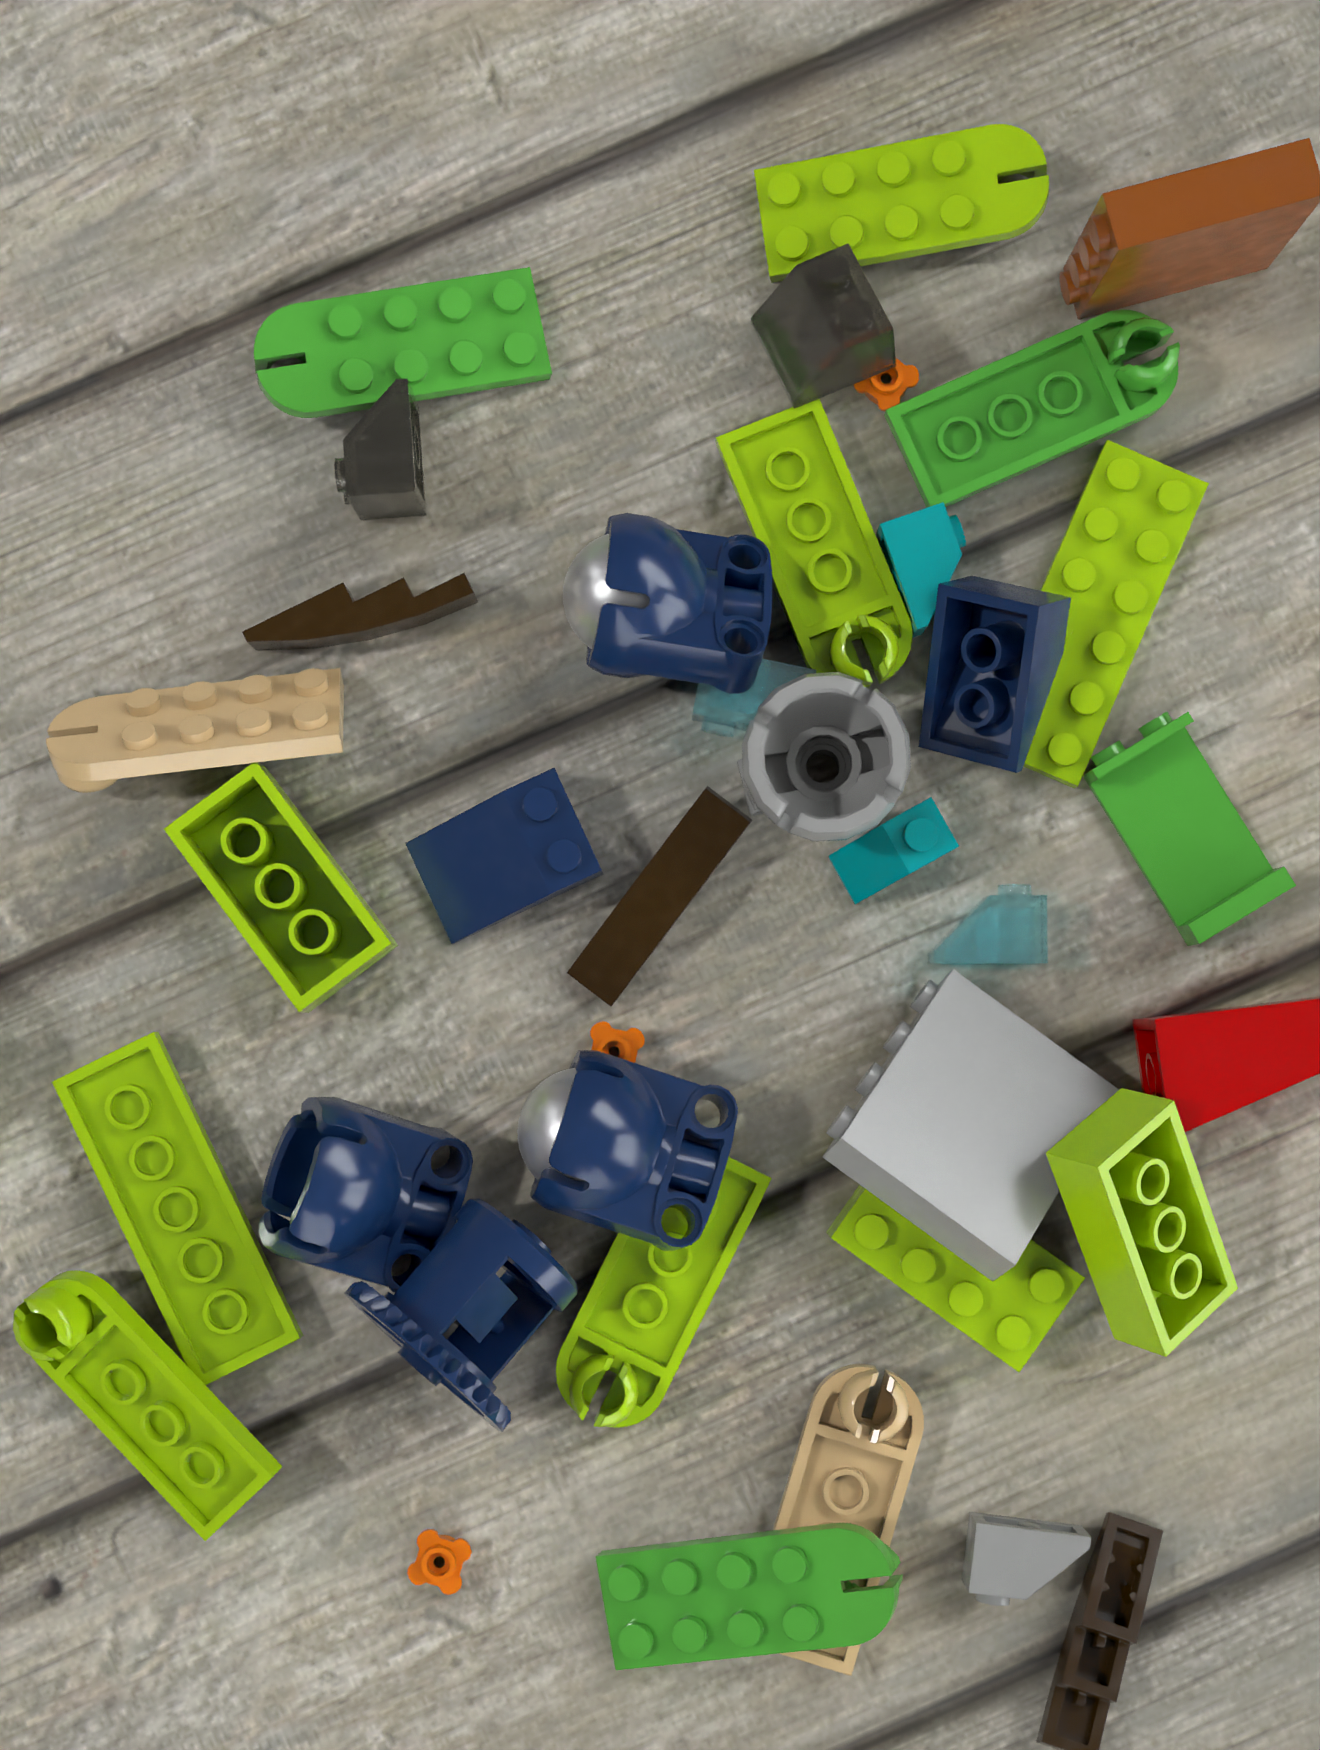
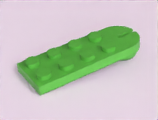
[254,267,552,418]
[884,310,1180,508]
[595,1523,903,1670]

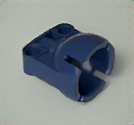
[259,1097,473,1293]

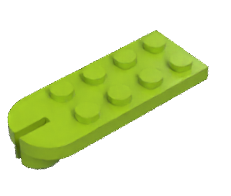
[754,124,1049,283]
[715,397,913,689]
[556,1156,772,1428]
[13,1270,283,1541]

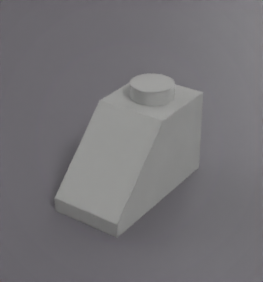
[962,1512,1091,1606]

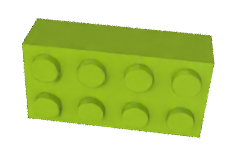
[164,762,399,1013]
[1046,1088,1238,1357]
[826,1185,1085,1373]

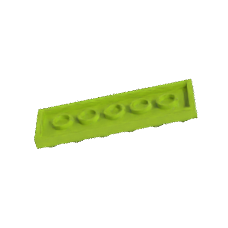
[1024,440,1209,789]
[52,1032,304,1385]

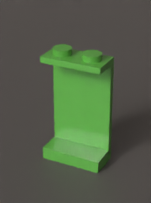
[1083,711,1296,946]

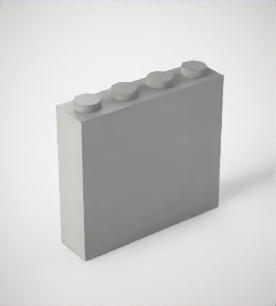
[823,969,1119,1282]

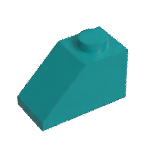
[875,502,966,638]
[828,797,959,905]

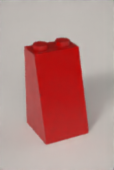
[1132,996,1320,1132]

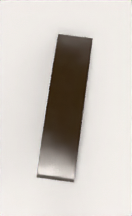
[242,573,478,650]
[567,786,752,1006]
[1036,1512,1163,1750]

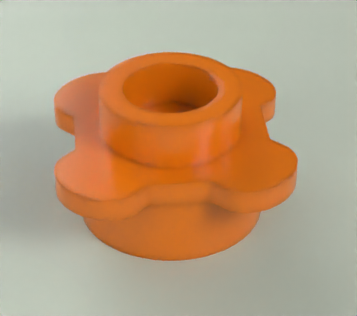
[853,346,919,412]
[590,1021,645,1063]
[407,1529,472,1595]

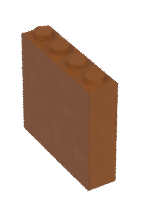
[1059,138,1320,320]

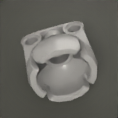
[737,672,911,842]

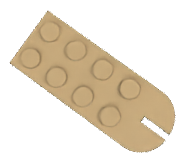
[46,668,344,793]
[773,1364,924,1676]

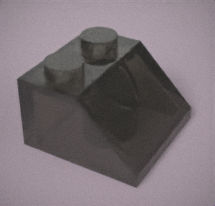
[751,243,896,409]
[334,378,427,520]

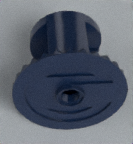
[344,1198,577,1432]

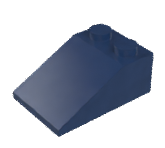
[918,576,1071,773]
[405,768,604,944]

